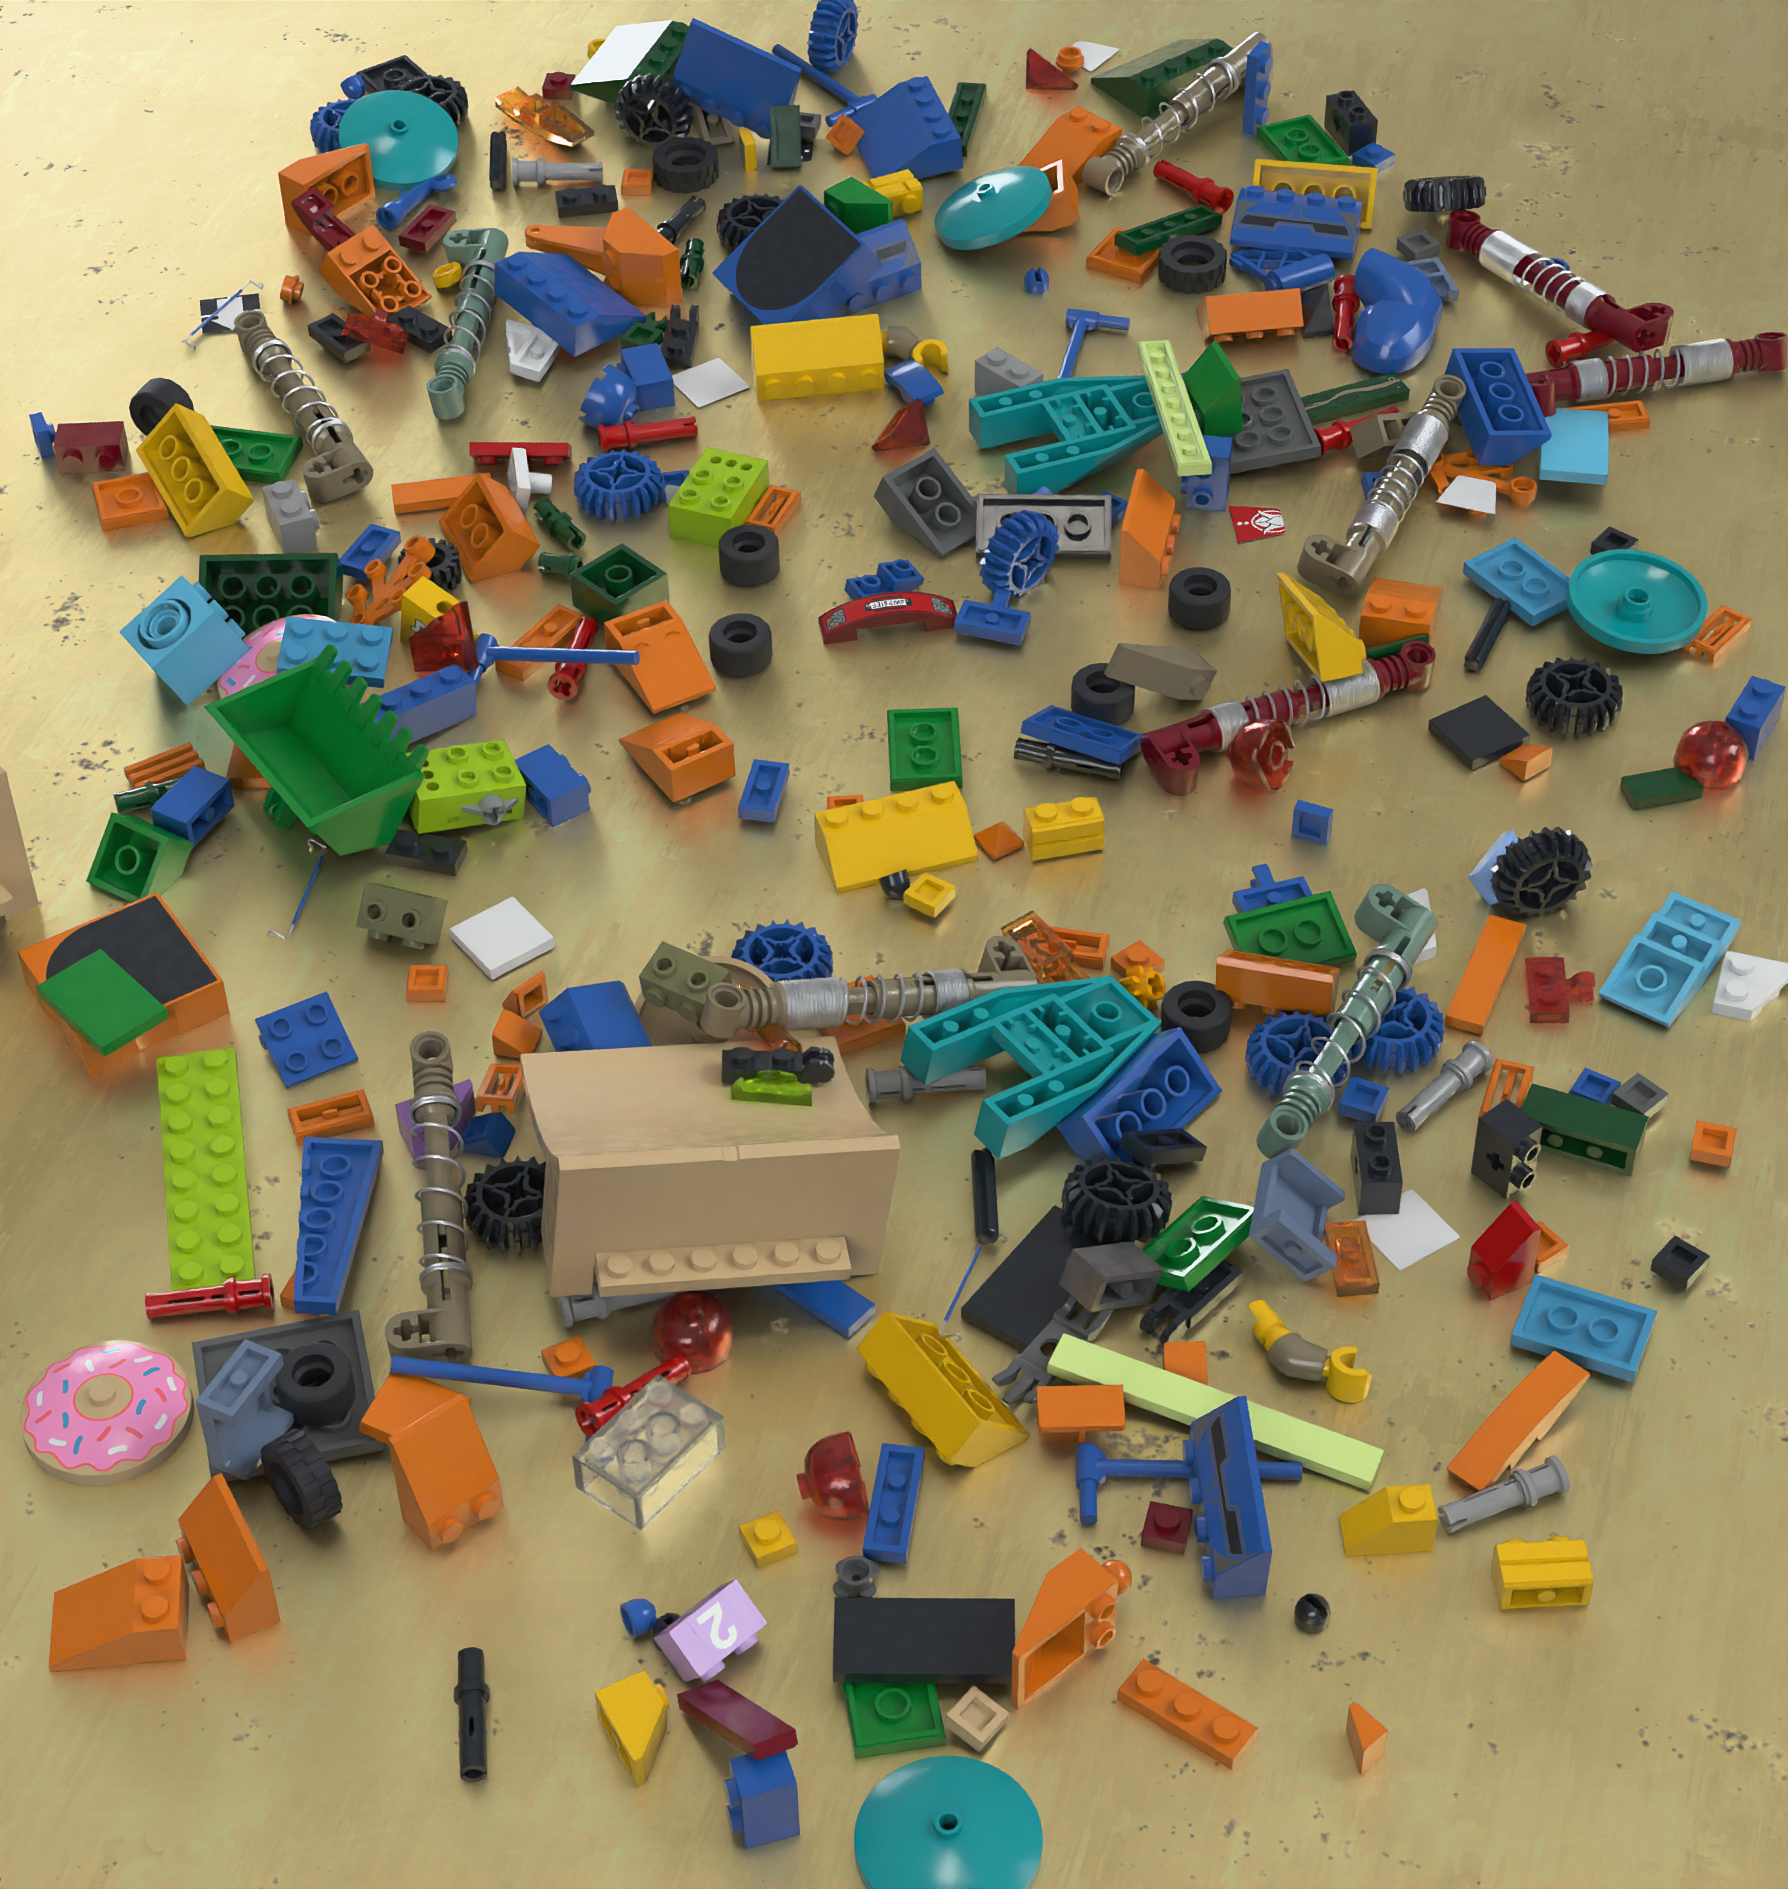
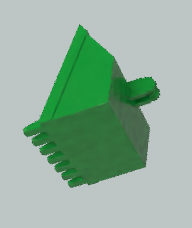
[204,644,429,856]

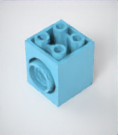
[119,576,251,706]

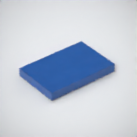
[1020,705,1141,765]

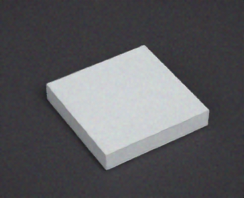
[450,896,555,980]

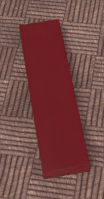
[677,1679,798,1761]

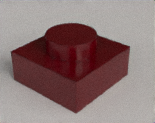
[542,72,576,100]
[1141,1501,1193,1555]

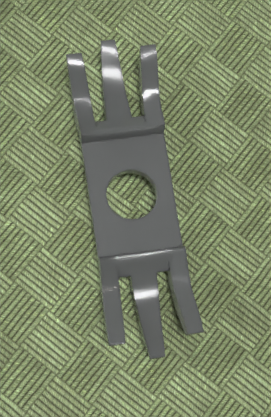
[992,1294,1114,1405]

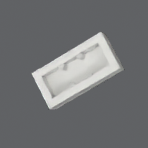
[507,447,552,515]

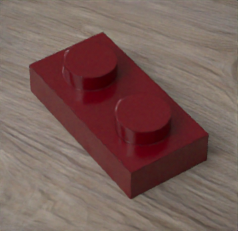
[399,204,457,253]

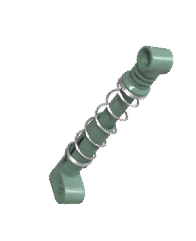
[427,228,509,420]
[1256,884,1437,1159]

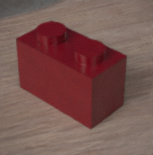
[53,421,129,474]

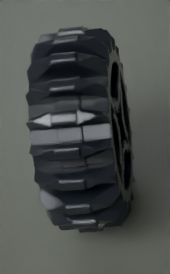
[614,73,694,148]
[393,74,469,127]
[1403,175,1486,212]
[716,193,785,252]
[1525,656,1623,738]
[1490,826,1593,918]
[463,1155,546,1255]
[1061,1157,1172,1244]

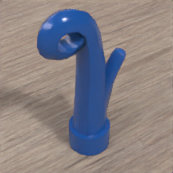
[376,174,457,230]

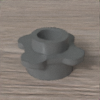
[833,1556,879,1598]

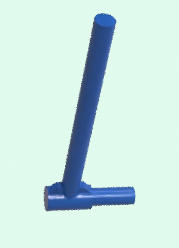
[772,44,878,127]
[1057,308,1130,378]
[467,633,640,688]
[390,1356,614,1448]
[1075,1443,1302,1525]

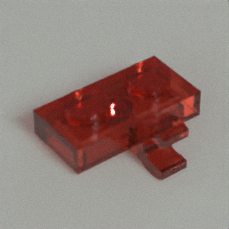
[342,308,409,354]
[1524,957,1595,1023]

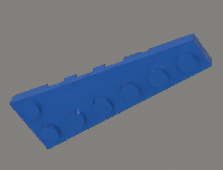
[294,1137,384,1315]

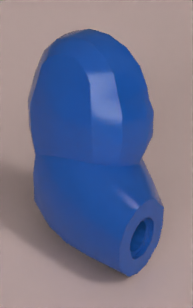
[1351,248,1443,374]

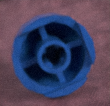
[579,364,639,429]

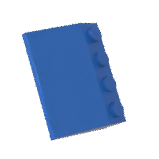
[672,18,802,139]
[850,76,964,179]
[494,251,646,357]

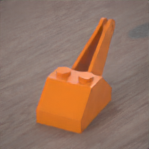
[525,207,682,308]

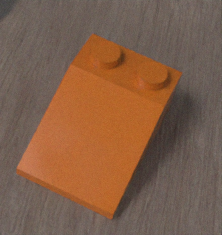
[1018,106,1122,185]
[278,143,376,237]
[1022,159,1080,232]
[1358,577,1443,648]
[388,1393,504,1552]
[49,1554,190,1672]

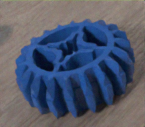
[807,0,859,73]
[310,97,361,153]
[573,449,663,522]
[979,509,1059,599]
[731,919,834,982]
[1351,986,1445,1076]
[1245,1009,1352,1097]

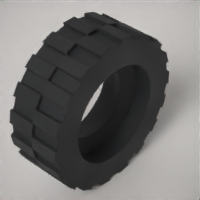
[652,137,719,194]
[1158,234,1227,294]
[260,1429,343,1531]

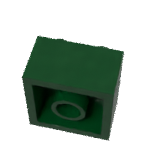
[570,543,670,627]

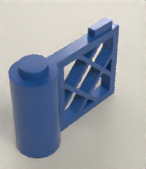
[1229,247,1335,293]

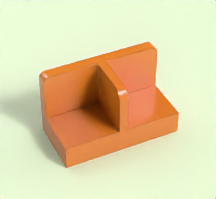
[1036,1384,1126,1445]

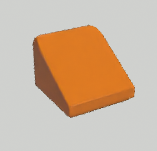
[1499,744,1553,781]
[502,971,548,1018]
[492,1009,543,1059]
[1162,1341,1208,1386]
[1346,1702,1388,1774]

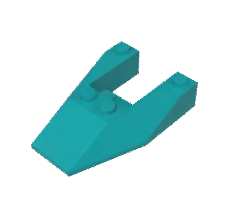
[969,375,1163,494]
[900,976,1161,1160]

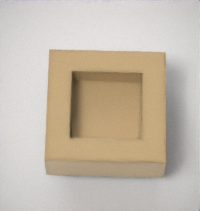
[943,1685,1010,1752]

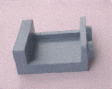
[1249,1149,1345,1282]
[196,1339,294,1480]

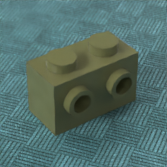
[356,882,448,949]
[639,941,732,1022]

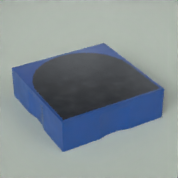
[712,184,884,325]

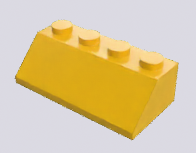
[1253,159,1378,230]
[750,314,884,402]
[136,403,255,538]
[1277,572,1366,683]
[814,781,978,893]
[856,1311,1030,1468]

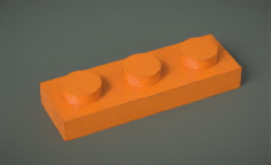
[1117,1659,1258,1770]

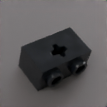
[1324,90,1378,157]
[1471,1098,1543,1200]
[1350,1122,1403,1215]

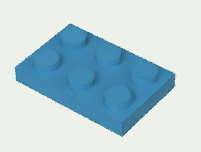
[1463,537,1570,626]
[277,616,393,688]
[1510,1274,1657,1383]

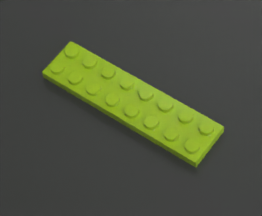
[157,1047,256,1304]

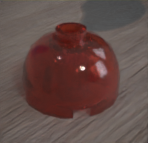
[1227,718,1295,791]
[1672,720,1749,790]
[651,1290,735,1375]
[797,1431,870,1521]

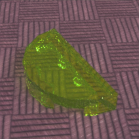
[731,1071,812,1107]

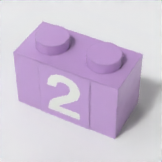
[654,1579,767,1682]

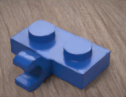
[954,588,1031,646]
[1232,864,1313,913]

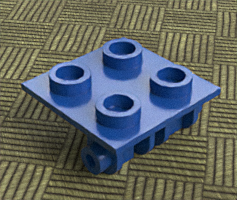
[255,991,358,1088]

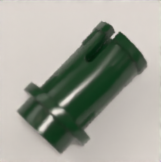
[538,552,584,580]

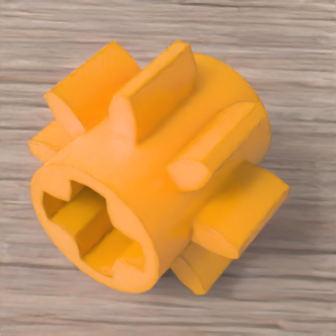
[1119,965,1166,1011]

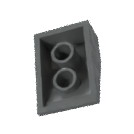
[874,448,977,558]

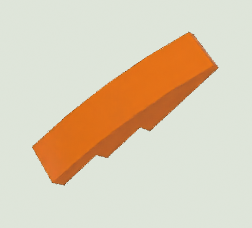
[1447,1350,1590,1492]

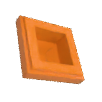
[973,821,1024,860]

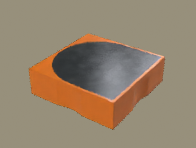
[17,892,230,1075]

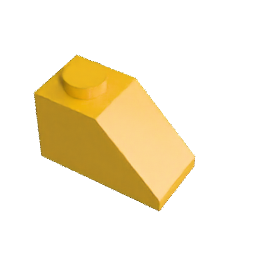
[1339,1484,1437,1557]
[595,1670,670,1787]

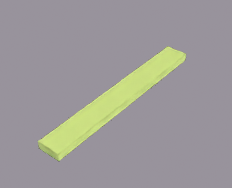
[1137,340,1212,476]
[1047,1333,1384,1491]

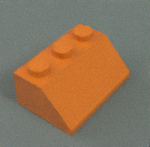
[1195,288,1304,344]
[1119,468,1181,589]
[438,473,540,582]
[1215,949,1341,1018]
[175,1473,281,1643]

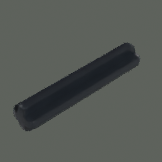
[489,131,507,190]
[1463,598,1511,672]
[971,1147,999,1245]

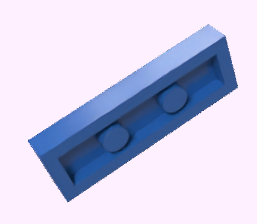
[1242,41,1273,135]
[862,1443,925,1564]

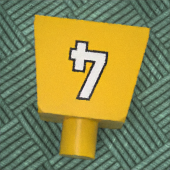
[400,576,479,659]

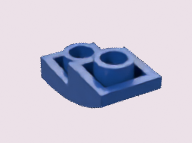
[884,358,944,407]
[844,559,924,600]

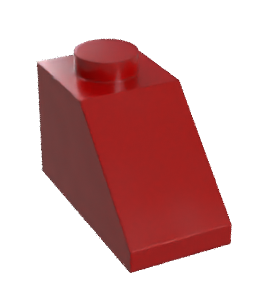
[1467,1201,1541,1301]

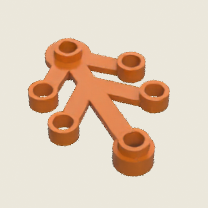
[1426,448,1537,515]
[345,535,436,626]

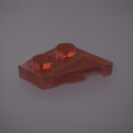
[409,601,479,672]

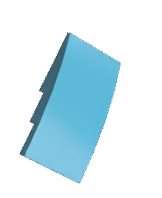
[1539,408,1609,485]
[1599,891,1741,1028]

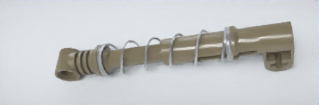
[1082,32,1273,195]
[234,310,373,503]
[385,1031,473,1364]

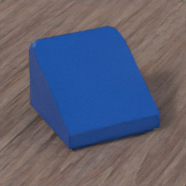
[457,1111,515,1158]

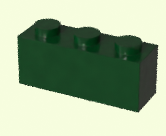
[1521,1083,1649,1176]

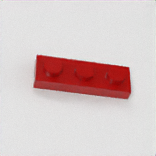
[469,442,572,466]

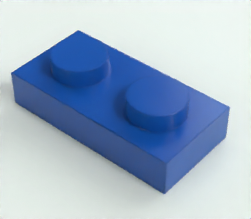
[340,524,401,581]
[738,759,790,822]

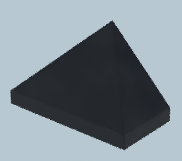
[1299,286,1334,339]

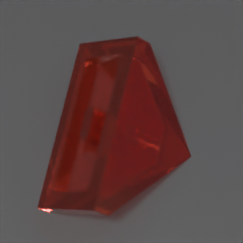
[1026,48,1079,90]
[871,398,930,452]

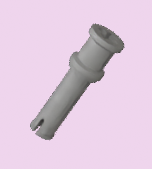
[512,158,603,185]
[1395,1041,1494,1133]
[865,1064,987,1104]
[558,1282,686,1328]
[1437,1455,1570,1533]

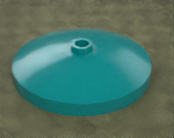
[338,90,458,191]
[934,166,1053,250]
[1566,549,1708,654]
[854,1756,1043,1889]

